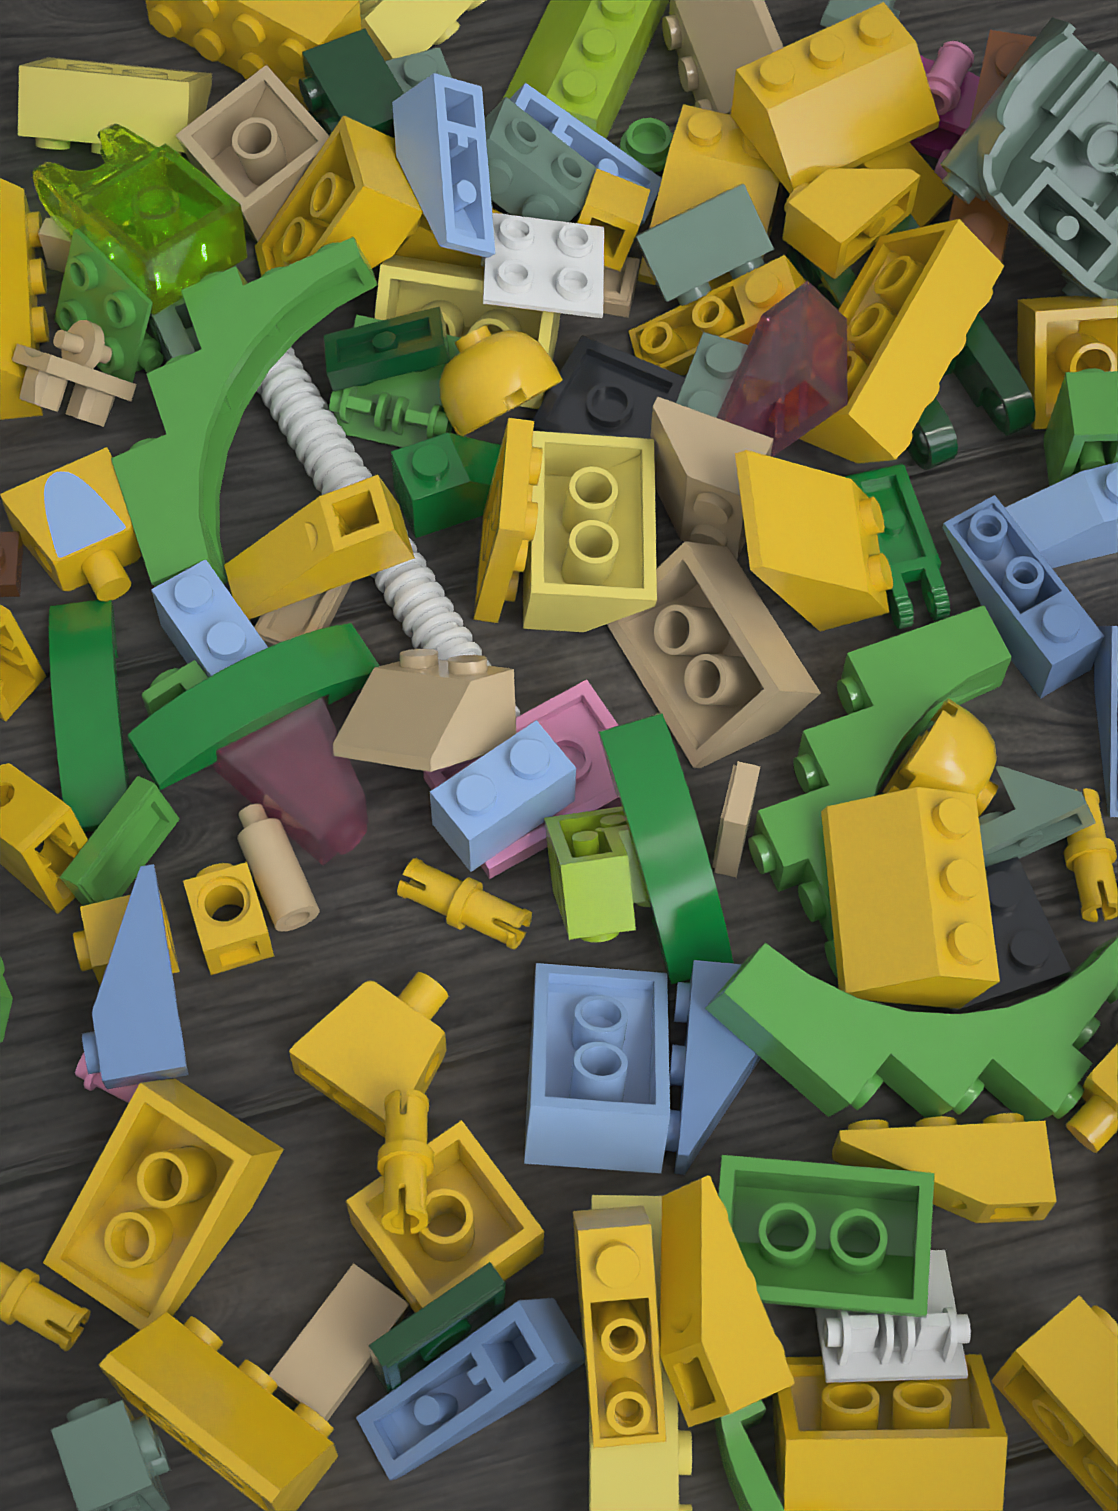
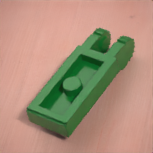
[845,464,951,629]

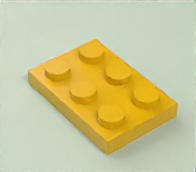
[473,418,543,623]

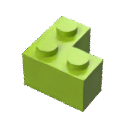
[544,806,650,942]

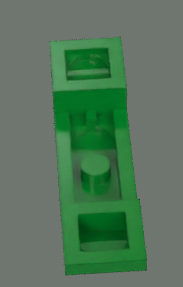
[49,600,130,833]
[128,623,380,790]
[598,713,734,984]

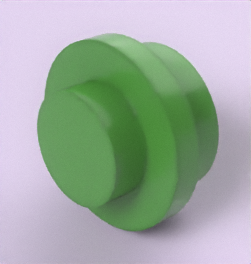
[620,118,673,173]

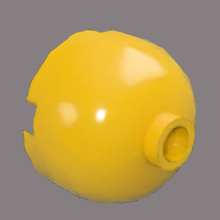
[439,325,563,436]
[882,698,999,817]

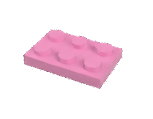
[424,680,621,879]

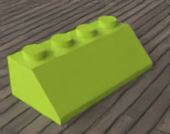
[502,0,669,139]

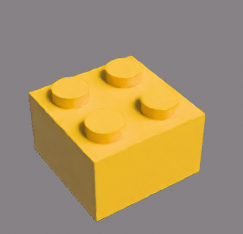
[346,1120,544,1313]

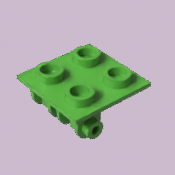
[54,229,164,383]
[329,315,460,448]

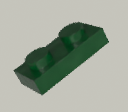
[324,306,450,391]

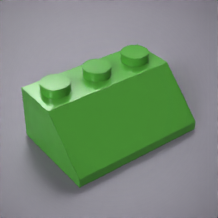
[718,1155,934,1318]

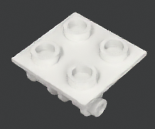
[481,213,604,318]
[815,1250,971,1383]

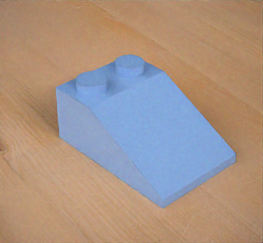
[524,963,670,1174]

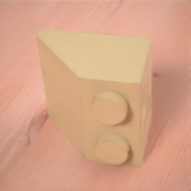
[176,65,329,242]
[650,397,773,560]
[333,649,516,772]

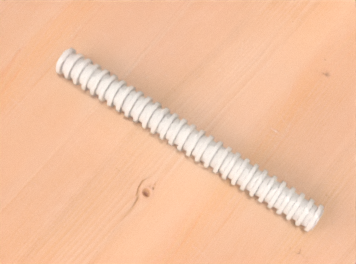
[257,347,520,717]

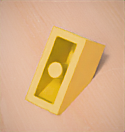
[782,168,920,279]

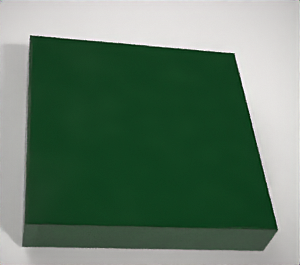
[368,1262,505,1394]

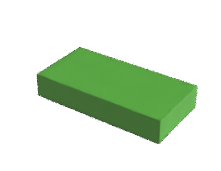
[60,776,179,906]

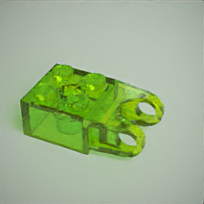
[32,124,247,315]

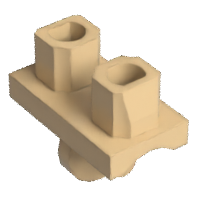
[12,320,137,427]

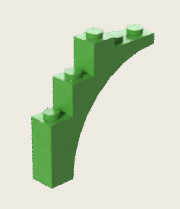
[111,237,378,587]
[748,605,1012,978]
[705,935,1118,1122]

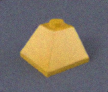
[1017,296,1118,429]

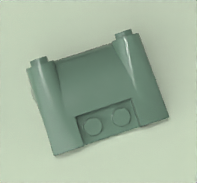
[941,17,1118,299]

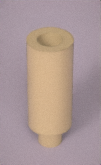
[237,804,319,931]

